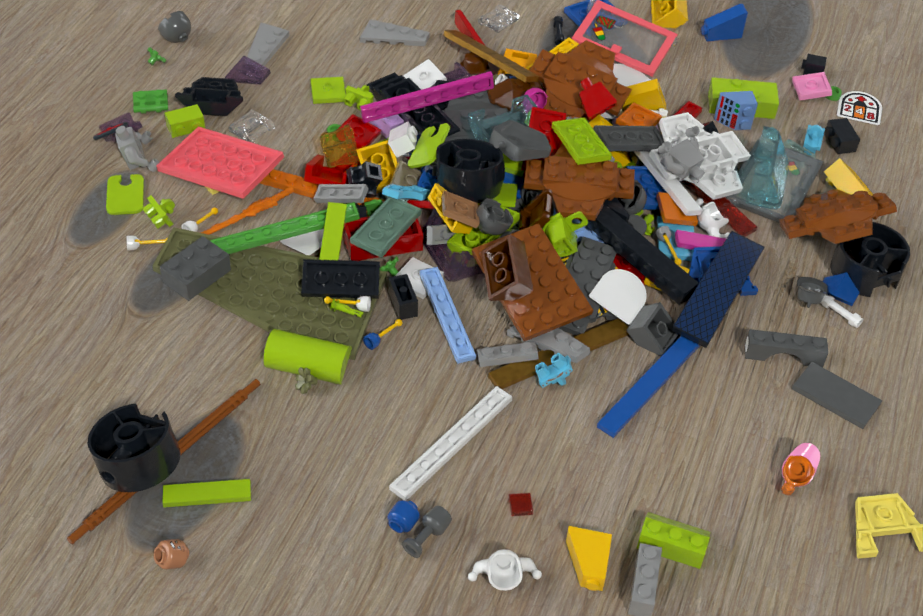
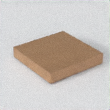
[442,191,480,228]

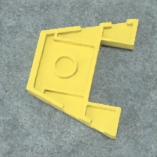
[855,493,923,559]

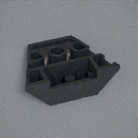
[175,77,243,116]

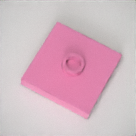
[792,72,832,100]

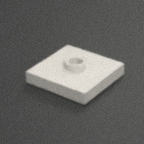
[403,59,447,90]
[395,257,444,299]

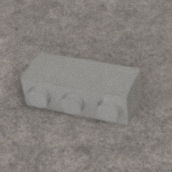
[628,543,662,616]

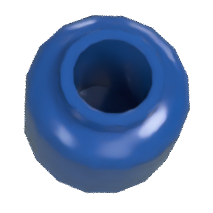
[387,500,420,533]

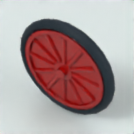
[93,122,128,140]

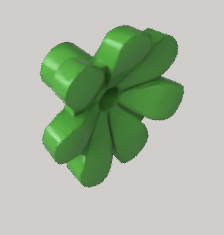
[148,47,167,65]
[380,256,399,277]

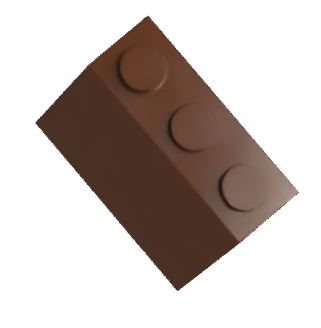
[481,234,533,301]

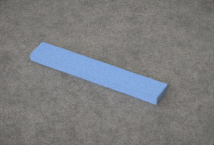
[419,267,476,364]

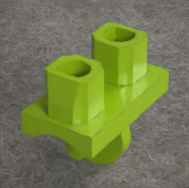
[344,85,374,111]
[142,195,175,229]

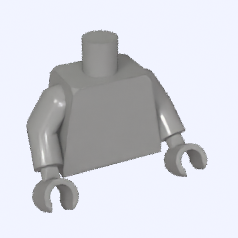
[115,126,160,172]
[658,126,705,180]

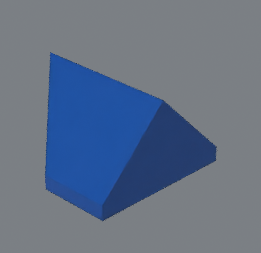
[823,273,859,306]

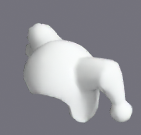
[696,198,730,239]
[468,549,542,591]

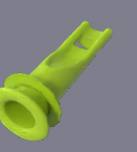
[330,299,364,318]

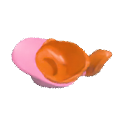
[781,443,820,495]

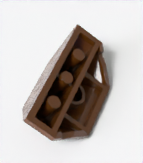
[487,78,546,113]

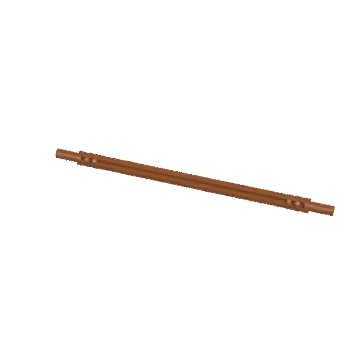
[67,379,261,545]

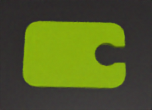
[407,123,450,169]
[106,174,144,215]

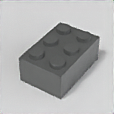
[160,236,231,301]

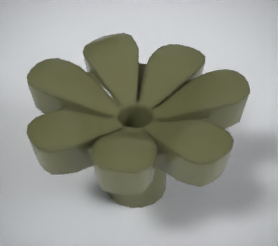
[295,367,317,394]

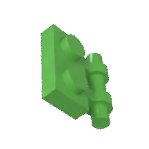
[133,89,168,114]

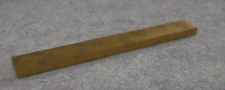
[444,30,539,83]
[488,318,629,389]

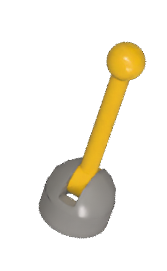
[655,226,682,265]

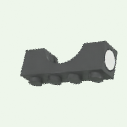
[745,329,828,367]

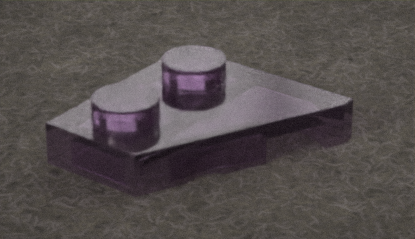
[225,56,271,84]

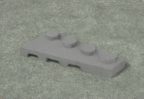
[360,20,430,46]
[245,23,289,72]
[507,325,590,363]

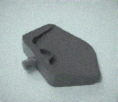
[489,120,551,161]

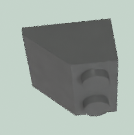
[626,302,678,356]

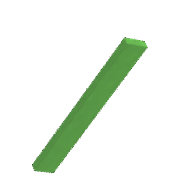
[210,202,360,254]

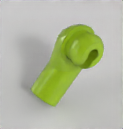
[643,214,655,236]

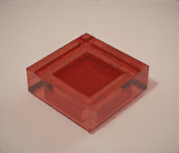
[509,493,533,516]

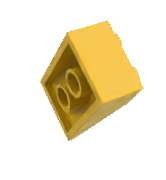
[356,140,398,193]

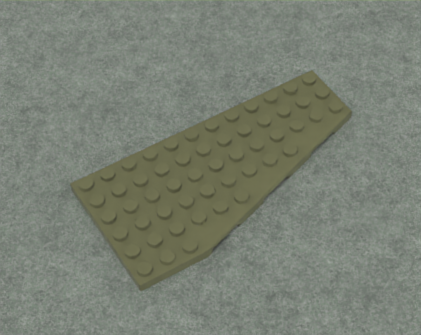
[153,227,387,360]

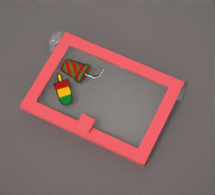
[572,0,679,77]

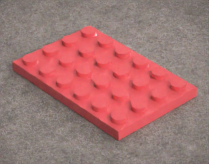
[156,126,284,199]

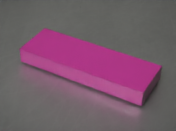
[675,230,726,250]

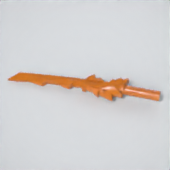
[200,186,294,235]

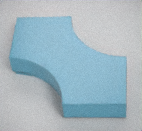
[382,184,431,201]

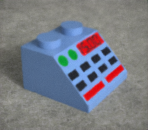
[714,91,758,130]

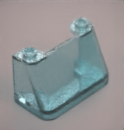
[745,126,789,210]

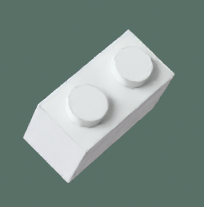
[388,121,418,157]

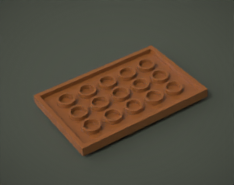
[472,223,593,342]

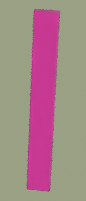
[360,71,494,123]

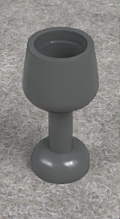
[402,506,452,558]

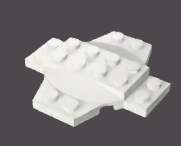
[649,112,751,200]

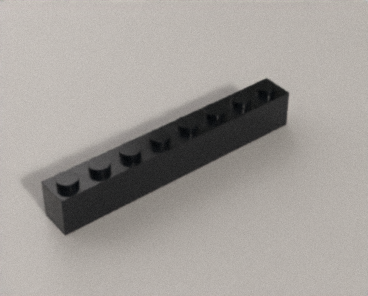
[579,204,699,305]

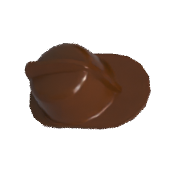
[459,52,498,75]

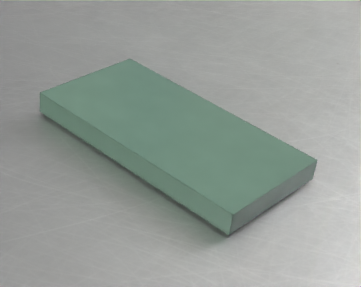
[350,197,422,258]

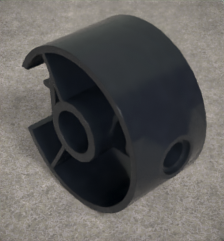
[432,139,505,203]
[830,222,910,297]
[87,403,180,492]

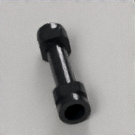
[553,16,565,45]

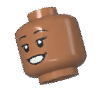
[154,539,189,570]

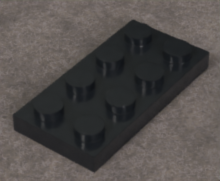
[301,259,380,299]

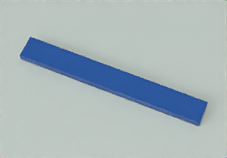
[597,336,701,438]

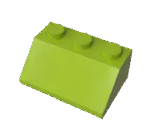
[636,512,711,569]

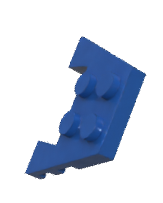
[689,246,758,296]

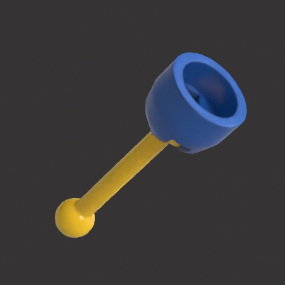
[363,319,403,350]

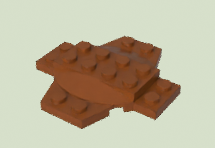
[529,40,632,119]
[524,143,635,221]
[779,189,897,244]

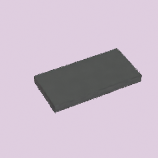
[593,125,664,151]
[792,362,882,429]

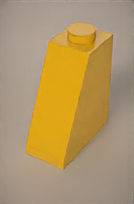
[623,79,667,111]
[566,526,612,591]

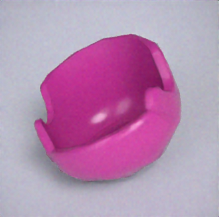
[522,88,548,112]

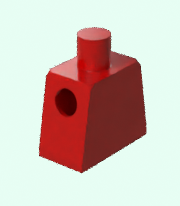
[579,77,617,121]

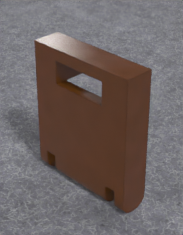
[518,189,553,230]

